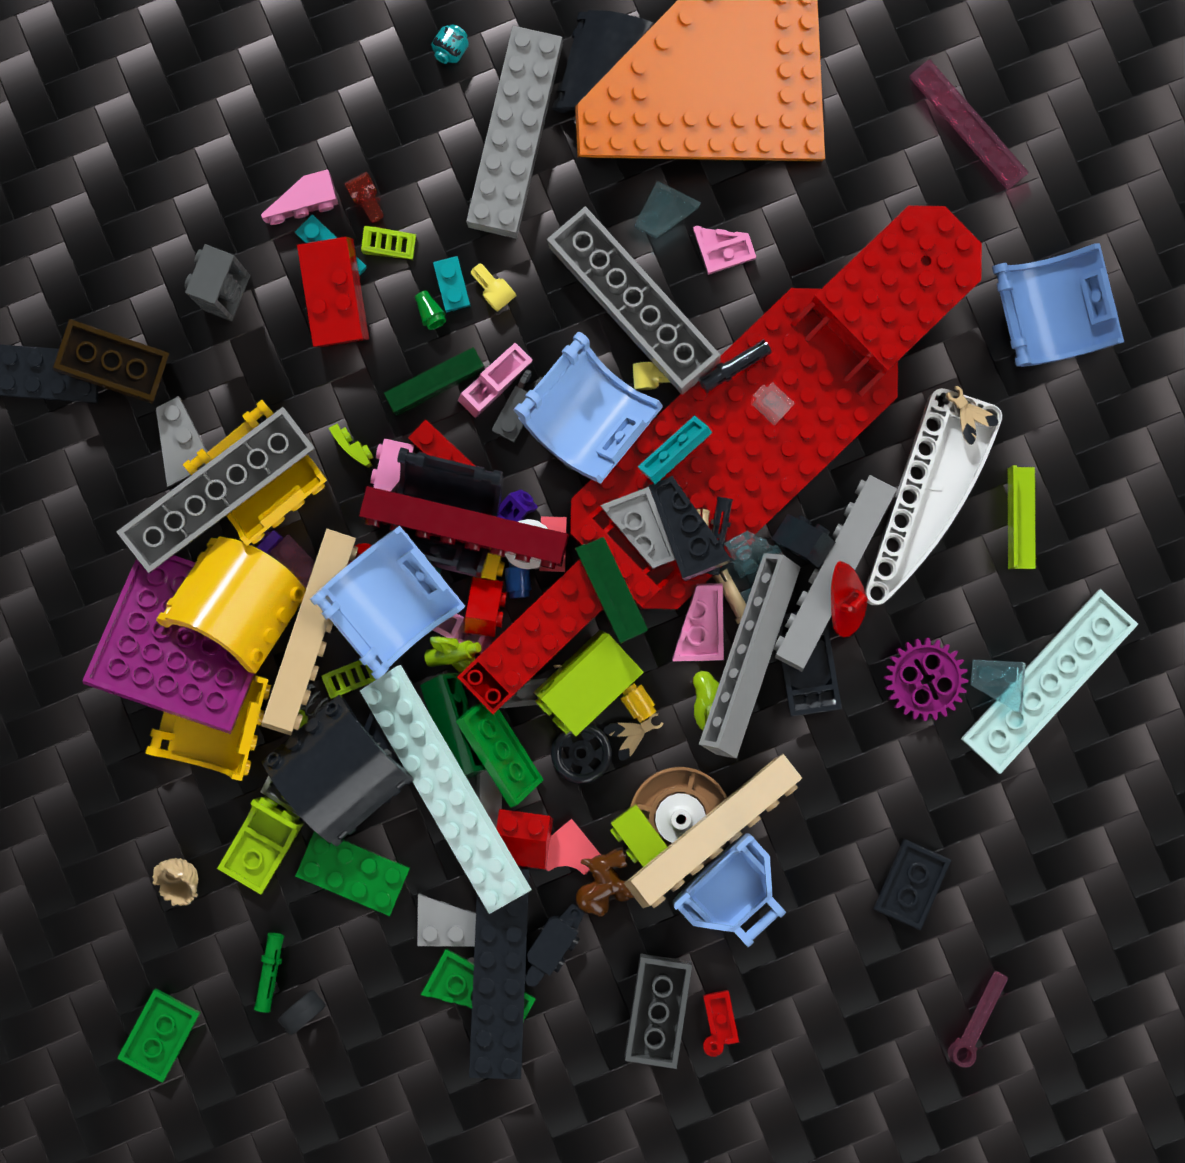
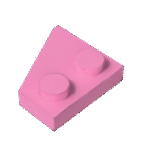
[693,226,756,275]

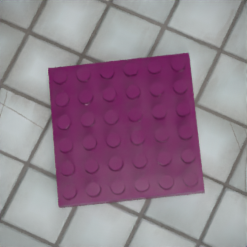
[83,555,255,734]

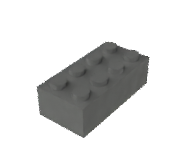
[184,244,251,322]
[625,954,692,1069]

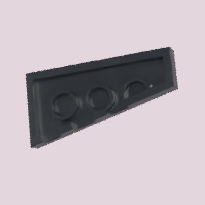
[649,476,733,581]

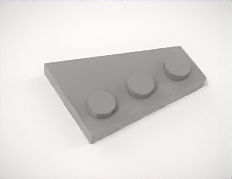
[156,396,208,488]
[600,487,676,569]
[417,894,476,946]

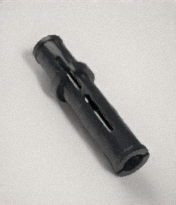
[698,339,772,393]
[706,496,733,575]

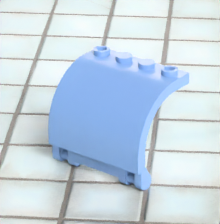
[514,332,663,484]
[310,526,465,680]

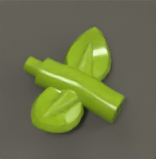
[424,637,482,673]

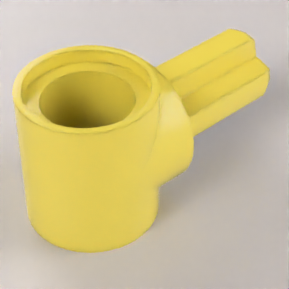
[471,264,517,312]
[633,362,670,390]

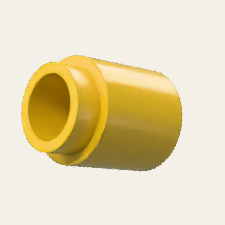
[620,683,656,722]

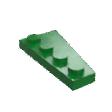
[421,948,536,1022]

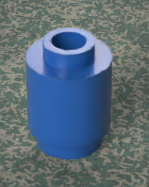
[504,563,532,599]

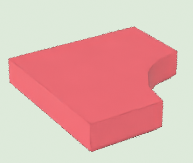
[546,819,601,875]

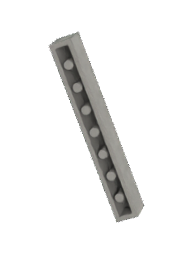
[773,475,897,672]
[699,553,801,758]

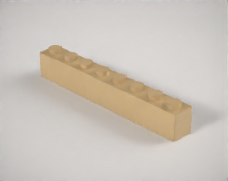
[261,529,358,735]
[624,754,802,908]

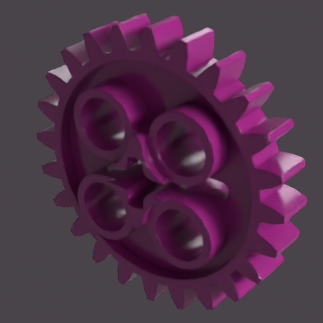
[884,638,968,721]

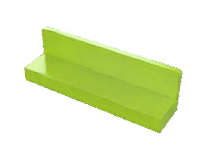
[1008,465,1036,569]

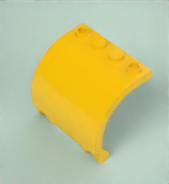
[183,400,327,546]
[156,536,306,674]
[146,675,271,781]

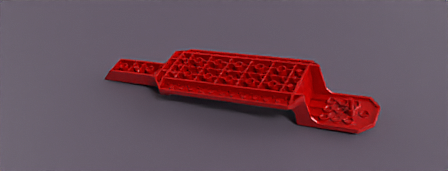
[457,206,982,714]

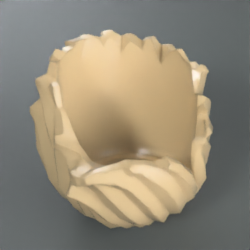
[152,858,199,906]

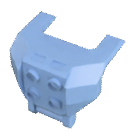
[673,833,786,947]

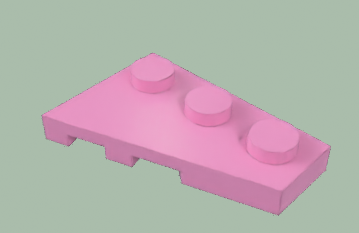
[672,583,724,661]

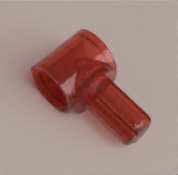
[344,171,384,223]

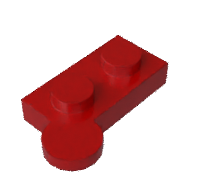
[703,990,739,1057]

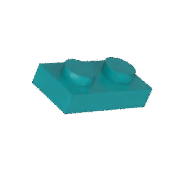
[433,256,470,312]

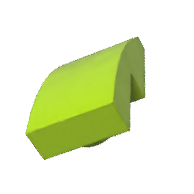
[328,424,374,468]

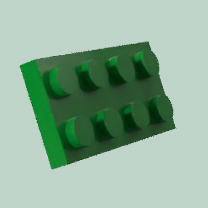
[456,701,543,808]
[296,831,410,916]

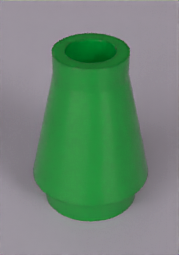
[415,291,446,330]

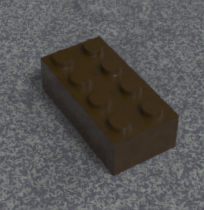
[53,319,169,404]

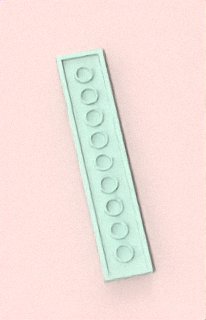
[360,665,532,914]

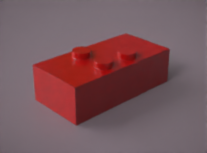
[297,237,369,347]

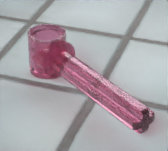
[948,971,1008,1068]

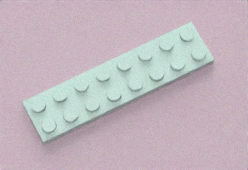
[961,589,1138,774]

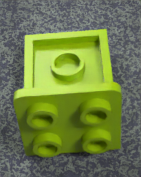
[217,796,304,894]

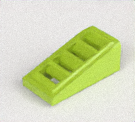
[361,226,416,260]
[321,660,376,699]

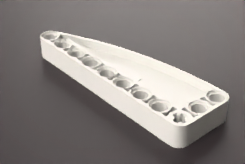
[864,388,1002,605]

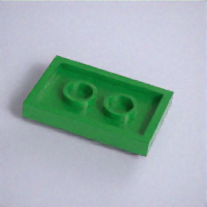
[117,989,201,1083]

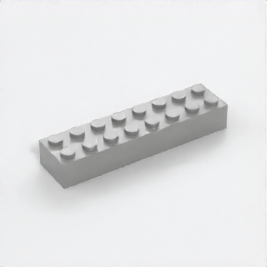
[466,26,563,239]
[547,206,721,395]
[117,407,315,573]

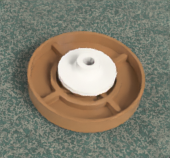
[630,767,727,865]

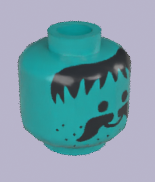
[431,24,469,64]

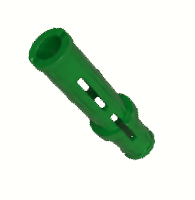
[254,933,284,1013]

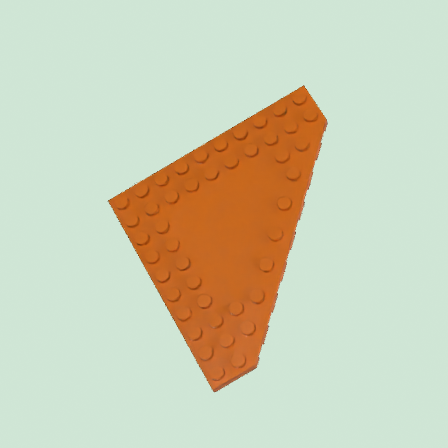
[575,0,825,161]

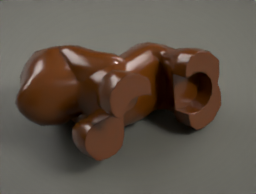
[576,846,635,917]

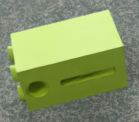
[533,630,644,736]

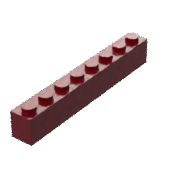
[359,486,569,569]

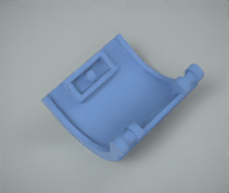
[992,243,1124,367]

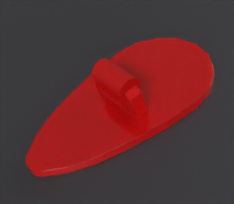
[831,561,868,637]

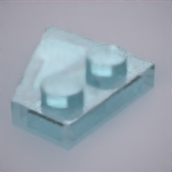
[634,181,701,239]
[725,531,783,578]
[971,660,1026,713]

